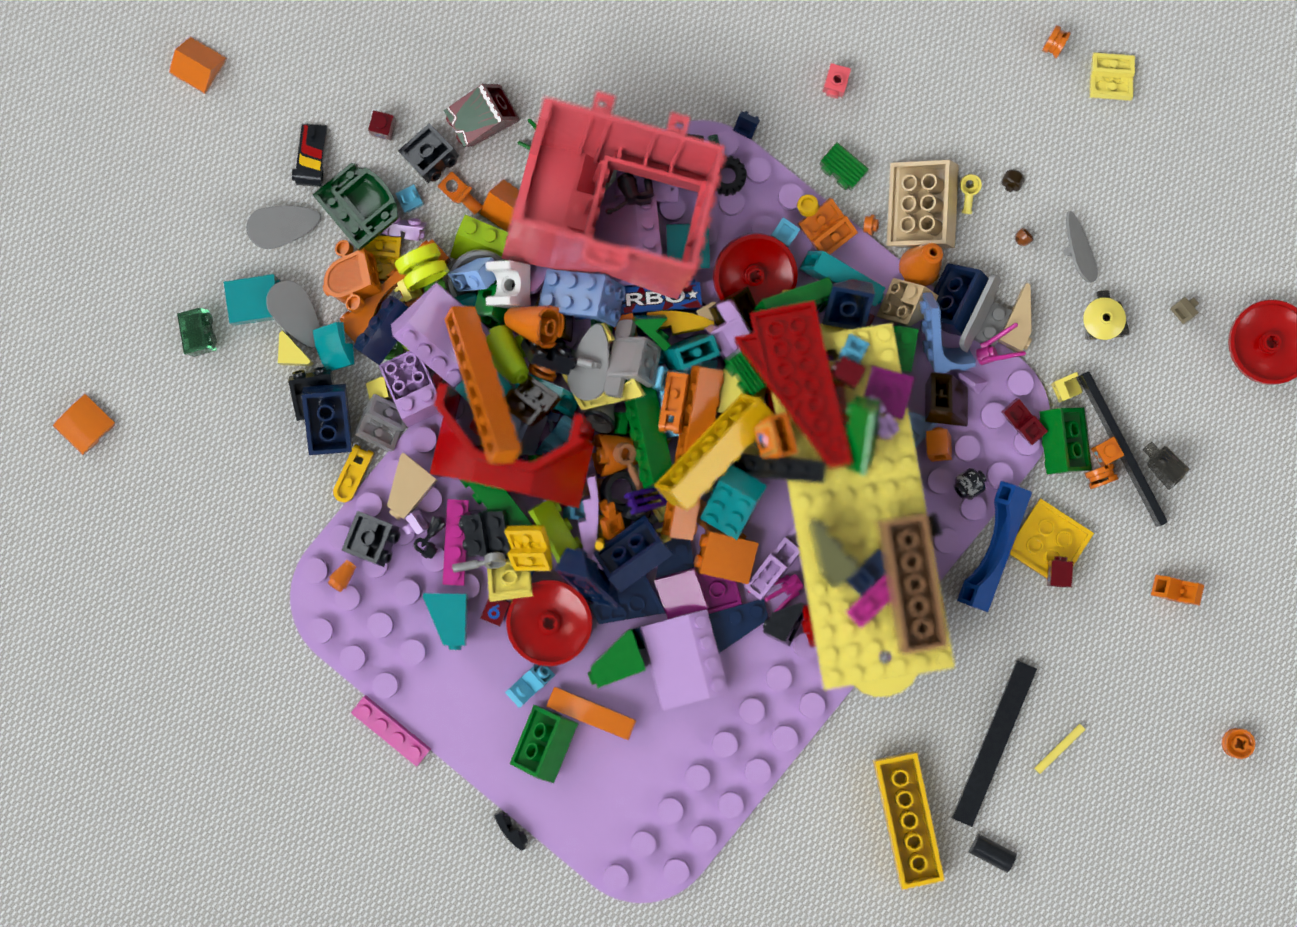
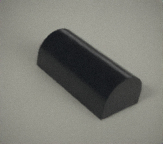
[968,833,1017,873]

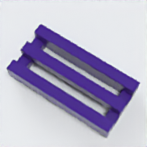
[624,488,667,515]

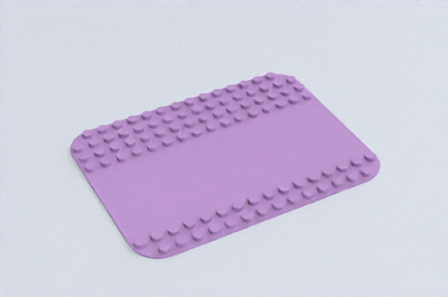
[290,120,1050,903]

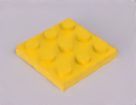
[1009,498,1094,579]

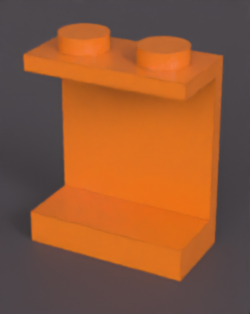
[694,529,759,584]

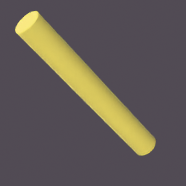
[1034,724,1086,774]

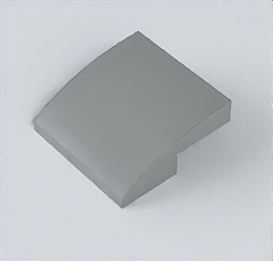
[354,394,406,452]

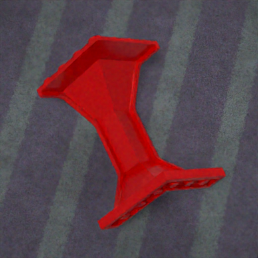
[429,383,595,508]

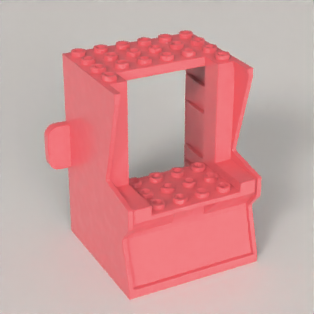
[502,91,726,299]

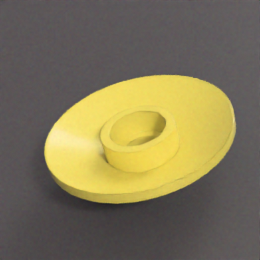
[1083,298,1126,340]

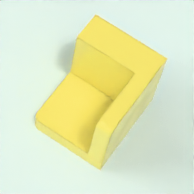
[1051,372,1082,403]

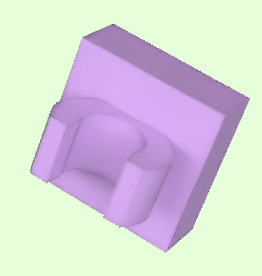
[402,510,430,535]

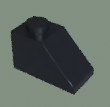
[763,602,805,647]

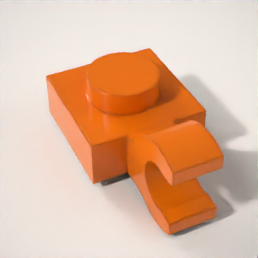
[598,499,625,540]

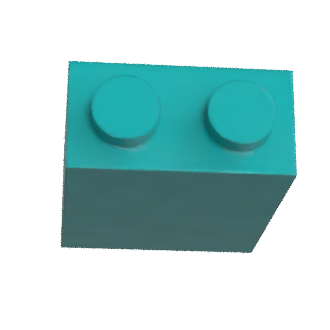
[224,274,281,326]
[661,334,720,370]

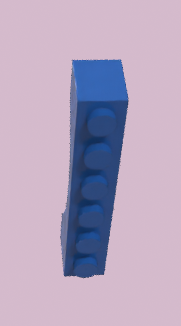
[957,481,1032,612]

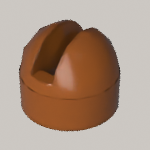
[1015,227,1034,246]

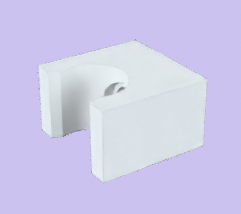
[486,261,530,308]

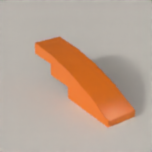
[546,687,637,740]

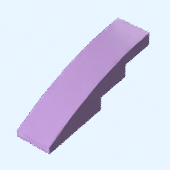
[578,473,599,559]
[744,527,800,600]

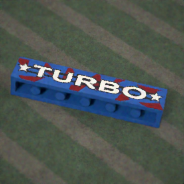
[574,279,702,320]

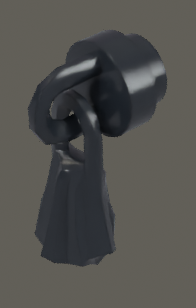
[413,516,446,559]

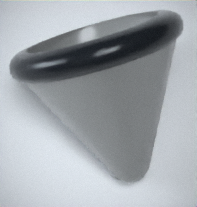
[583,403,616,435]

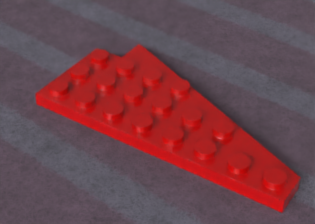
[734,301,852,469]

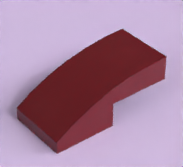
[1001,398,1048,445]

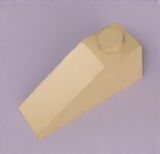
[997,283,1032,352]

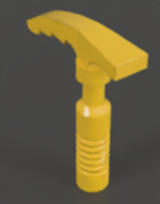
[595,515,605,550]

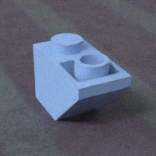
[448,257,496,292]

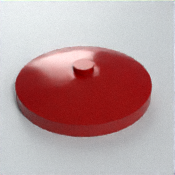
[713,233,798,305]
[1228,300,1297,385]
[506,580,592,666]

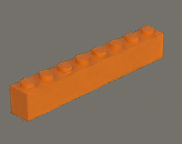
[444,306,521,463]
[661,365,724,540]

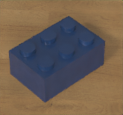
[302,384,353,456]

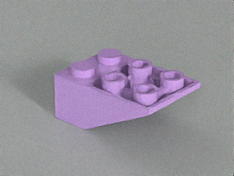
[379,351,440,427]

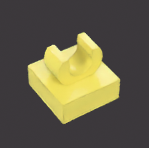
[394,279,423,302]

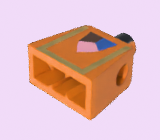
[754,412,798,458]

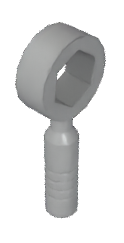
[452,552,506,573]

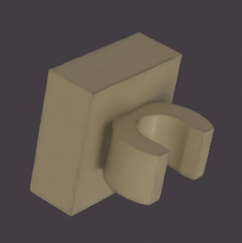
[1170,297,1199,324]

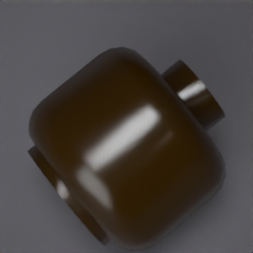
[1001,169,1024,192]

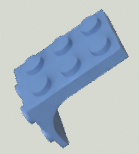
[539,269,625,327]
[920,292,976,373]

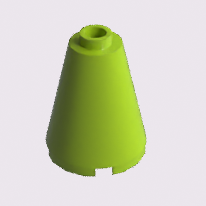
[486,325,529,384]

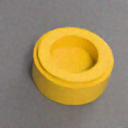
[797,194,819,217]

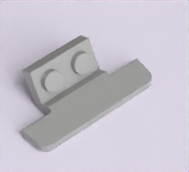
[959,274,1012,352]
[604,320,662,398]

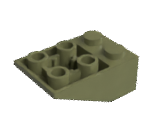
[808,519,858,589]

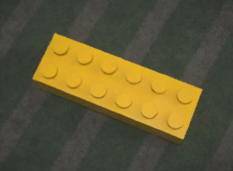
[654,393,774,510]
[873,751,945,890]

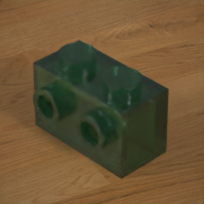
[177,307,217,357]

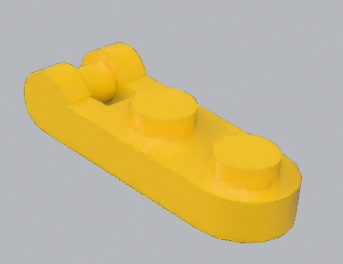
[333,444,375,503]

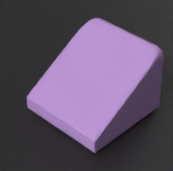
[958,372,987,394]

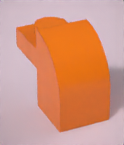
[1151,575,1204,606]

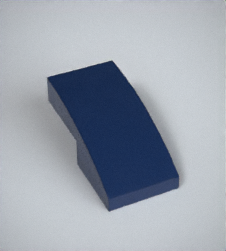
[846,549,885,596]

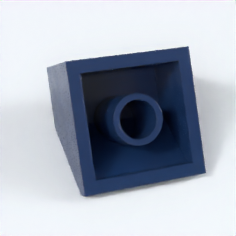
[822,279,875,330]

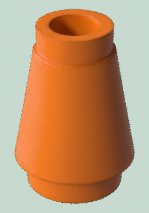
[327,560,357,593]

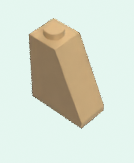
[387,453,438,520]

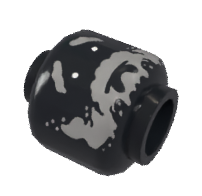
[953,468,987,500]

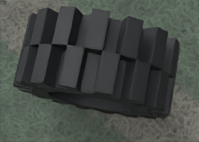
[716,156,747,196]

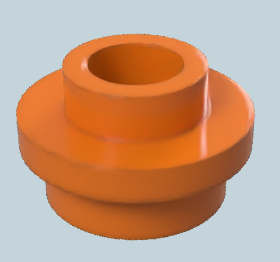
[863,214,879,236]

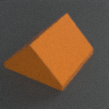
[169,37,227,94]
[480,179,519,232]

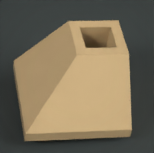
[877,278,938,326]

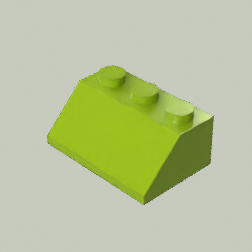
[450,215,509,261]
[528,500,583,562]

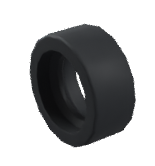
[600,471,642,512]

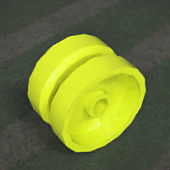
[394,243,450,291]

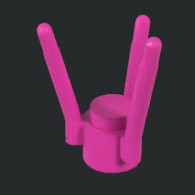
[976,323,1026,365]
[748,574,803,612]

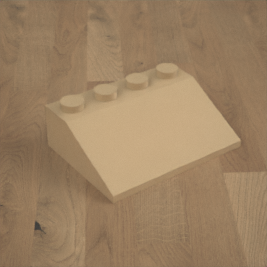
[887,160,959,249]

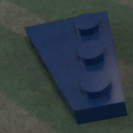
[589,575,665,624]
[708,599,769,653]

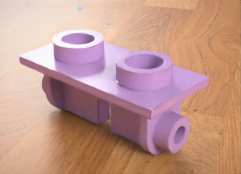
[382,217,427,241]
[869,395,900,440]

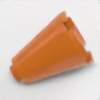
[899,243,943,287]
[504,305,565,349]
[592,434,638,477]

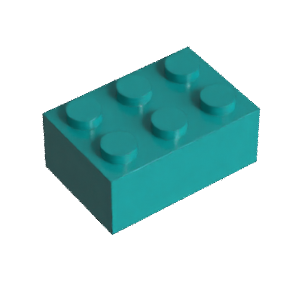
[700,464,767,540]

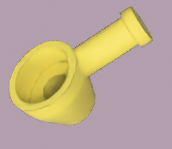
[960,174,982,214]

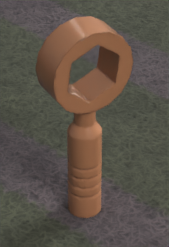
[613,442,643,490]

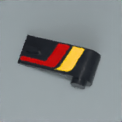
[292,124,327,187]

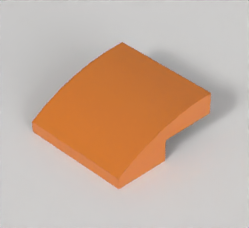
[797,198,858,254]
[53,394,115,455]

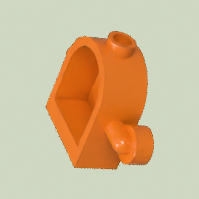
[323,240,382,313]

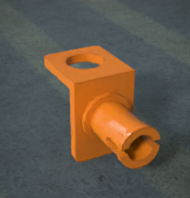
[438,172,483,215]

